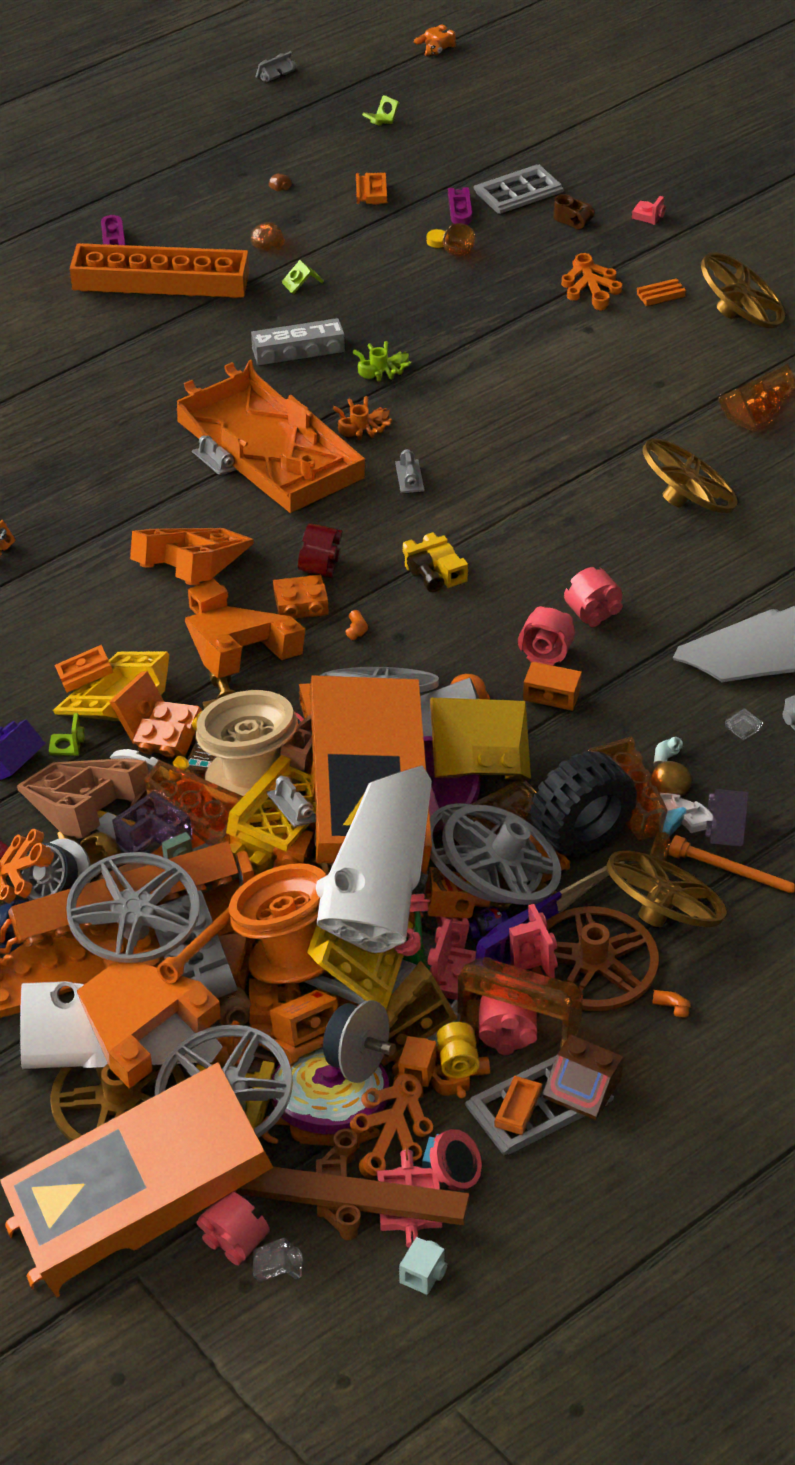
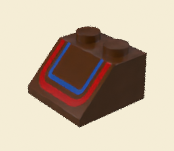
[543,1034,624,1120]

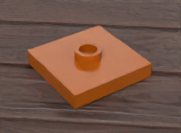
[109,671,164,744]

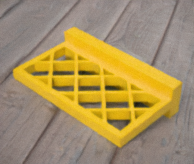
[226,755,316,852]

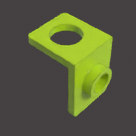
[362,95,399,126]
[282,260,324,294]
[49,713,85,756]

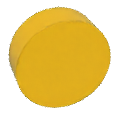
[427,229,448,248]

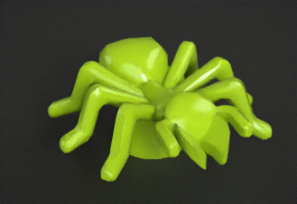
[353,341,411,382]

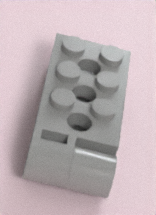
[154,890,238,998]

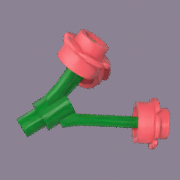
[394,894,430,971]

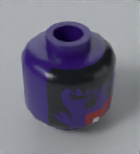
[468,906,508,942]

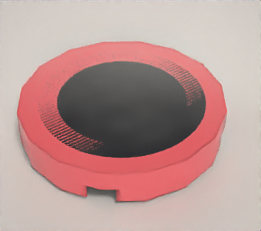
[430,1129,482,1191]

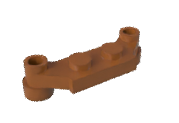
[316,1129,361,1240]

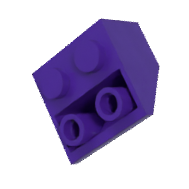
[0,719,46,780]

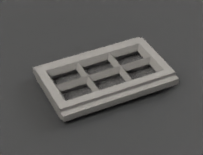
[474,165,564,214]

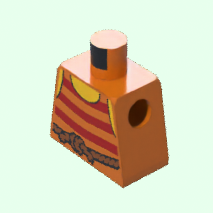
[425,867,490,918]

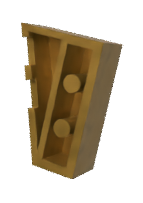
[381,961,458,1066]

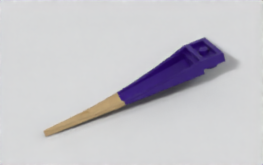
[472,861,625,989]

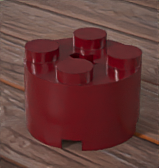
[298,523,343,578]

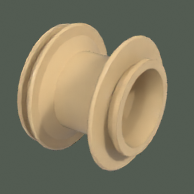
[196,690,299,802]

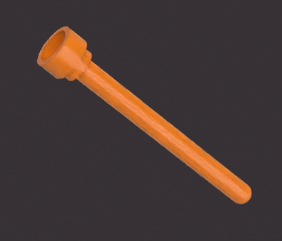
[668,835,795,893]
[157,907,230,983]

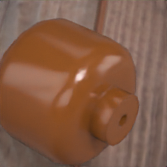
[269,174,292,191]

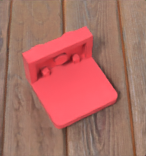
[428,918,476,1002]

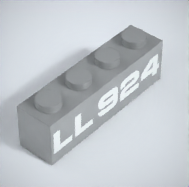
[251,318,345,365]

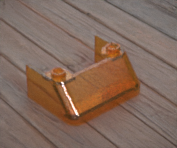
[457,957,583,1048]

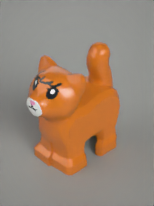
[414,24,456,56]

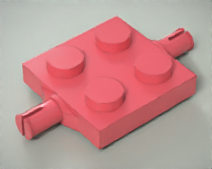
[377,1150,442,1248]

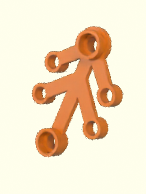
[561,253,622,310]
[0,829,54,903]
[350,1074,433,1179]

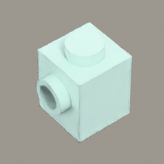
[399,1237,447,1295]

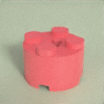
[564,567,623,627]
[518,607,575,666]
[479,987,537,1055]
[196,1192,270,1265]

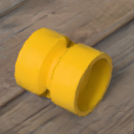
[437,1022,480,1078]

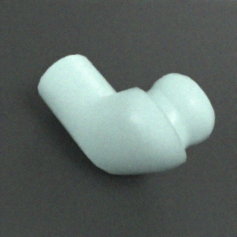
[654,737,683,768]

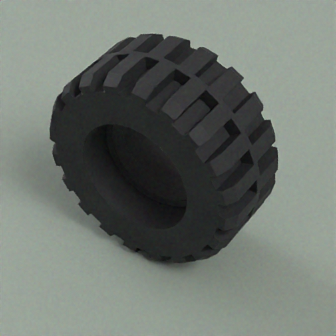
[531,751,637,857]

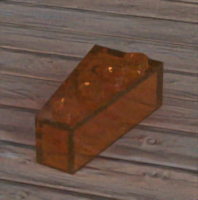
[587,736,668,841]
[145,760,251,846]

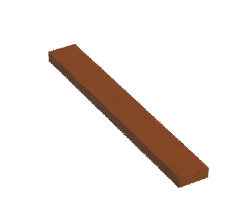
[233,1167,470,1225]

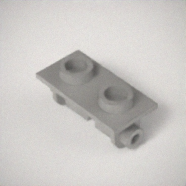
[255,51,297,82]
[192,435,237,475]
[395,449,424,493]
[267,776,316,828]

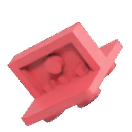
[509,904,558,980]

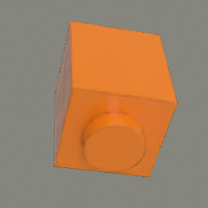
[188,578,228,614]
[399,1036,437,1087]

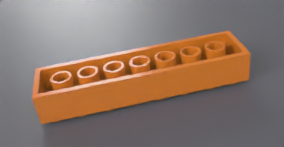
[70,243,249,298]
[8,841,239,947]

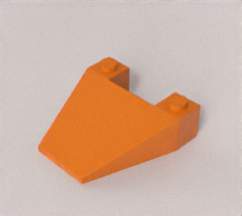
[130,528,254,585]
[185,606,305,678]
[77,961,220,1089]

